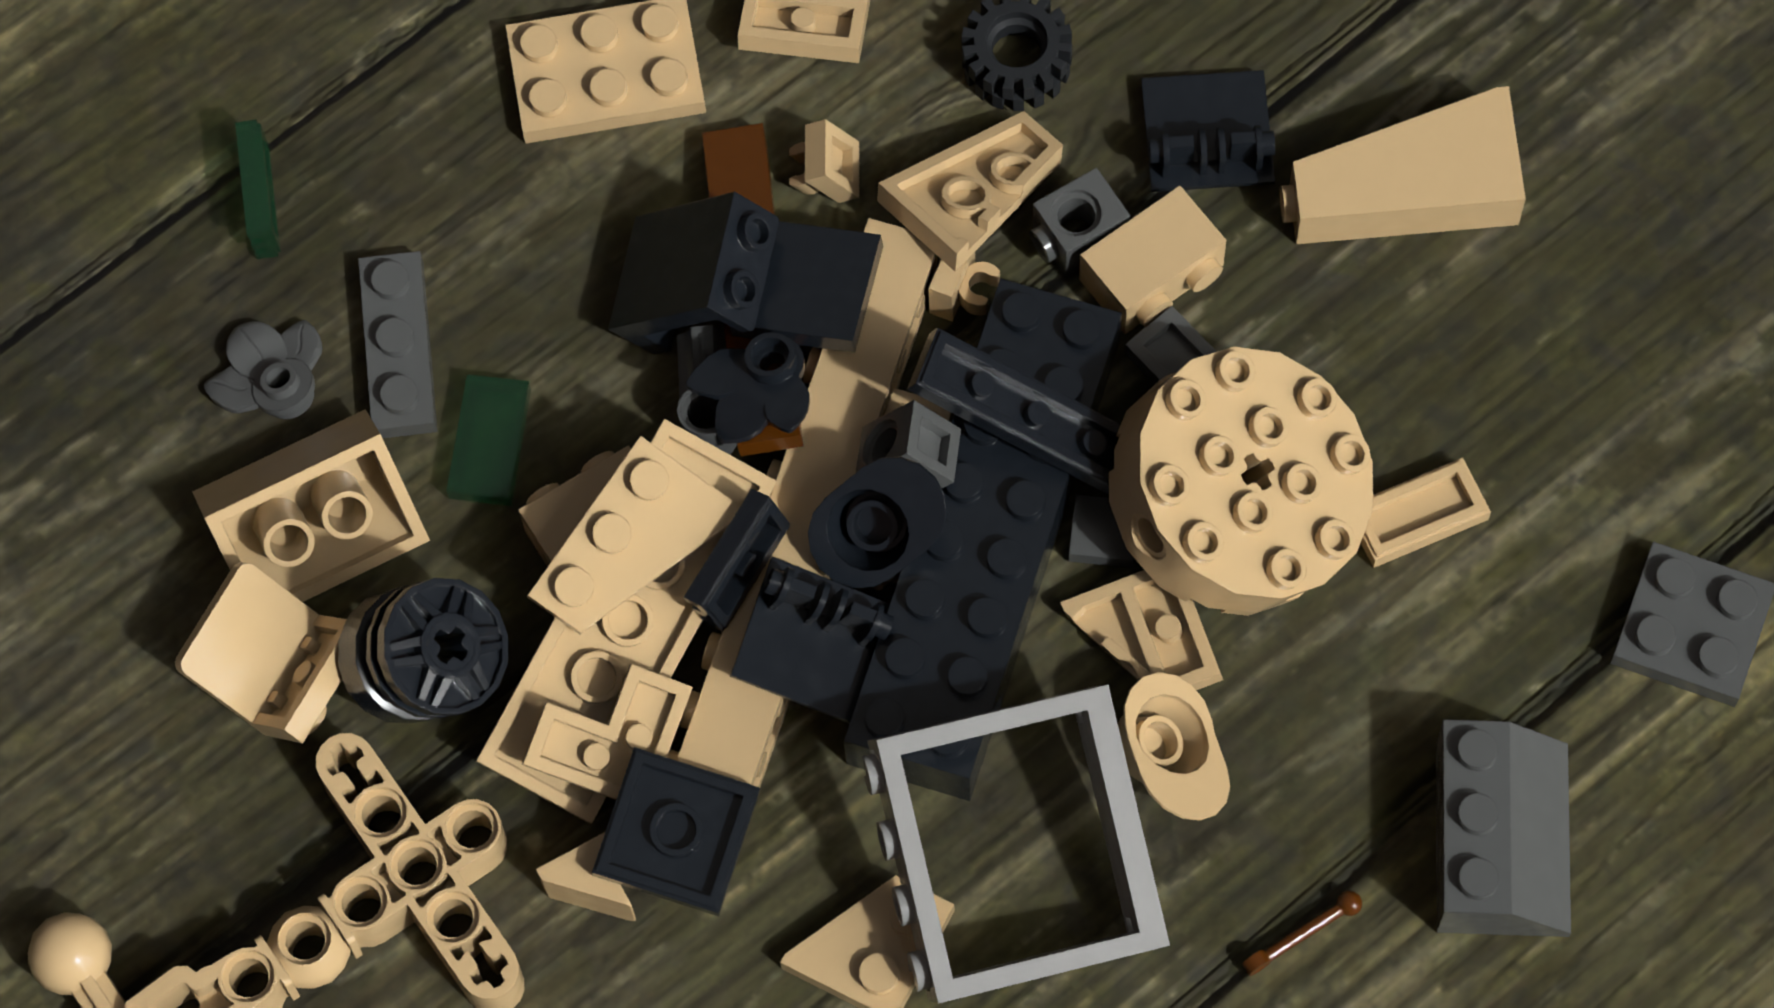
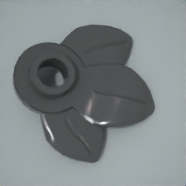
[204,320,322,419]

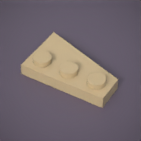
[877,111,1063,272]
[527,436,740,635]

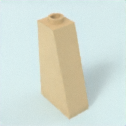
[1280,86,1526,244]

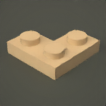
[522,664,693,800]

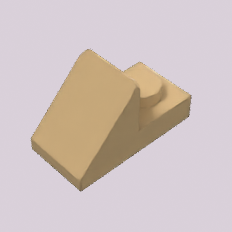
[536,832,636,921]

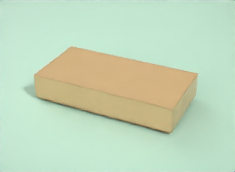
[1361,458,1491,568]

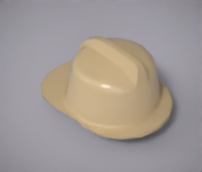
[1118,672,1230,821]

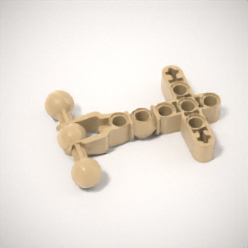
[28,733,524,1008]

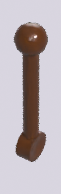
[1242,890,1362,976]

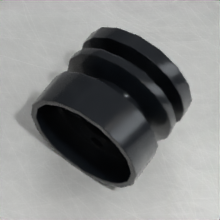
[338,578,508,723]

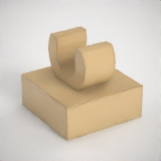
[789,119,859,203]
[928,252,1000,322]

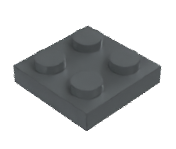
[1610,542,1774,707]

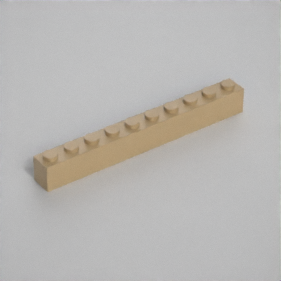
[667,218,941,788]

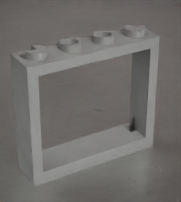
[862,685,1170,1004]

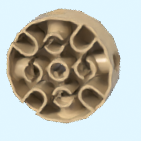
[1109,347,1373,616]

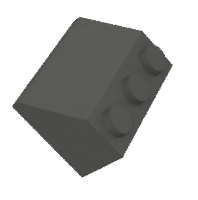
[1436,720,1571,937]

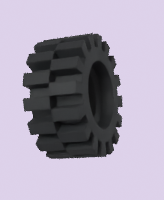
[962,0,1072,111]

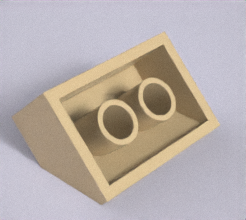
[192,409,430,602]

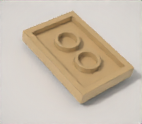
[505,0,706,144]

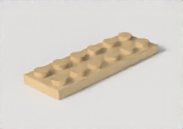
[476,419,777,824]

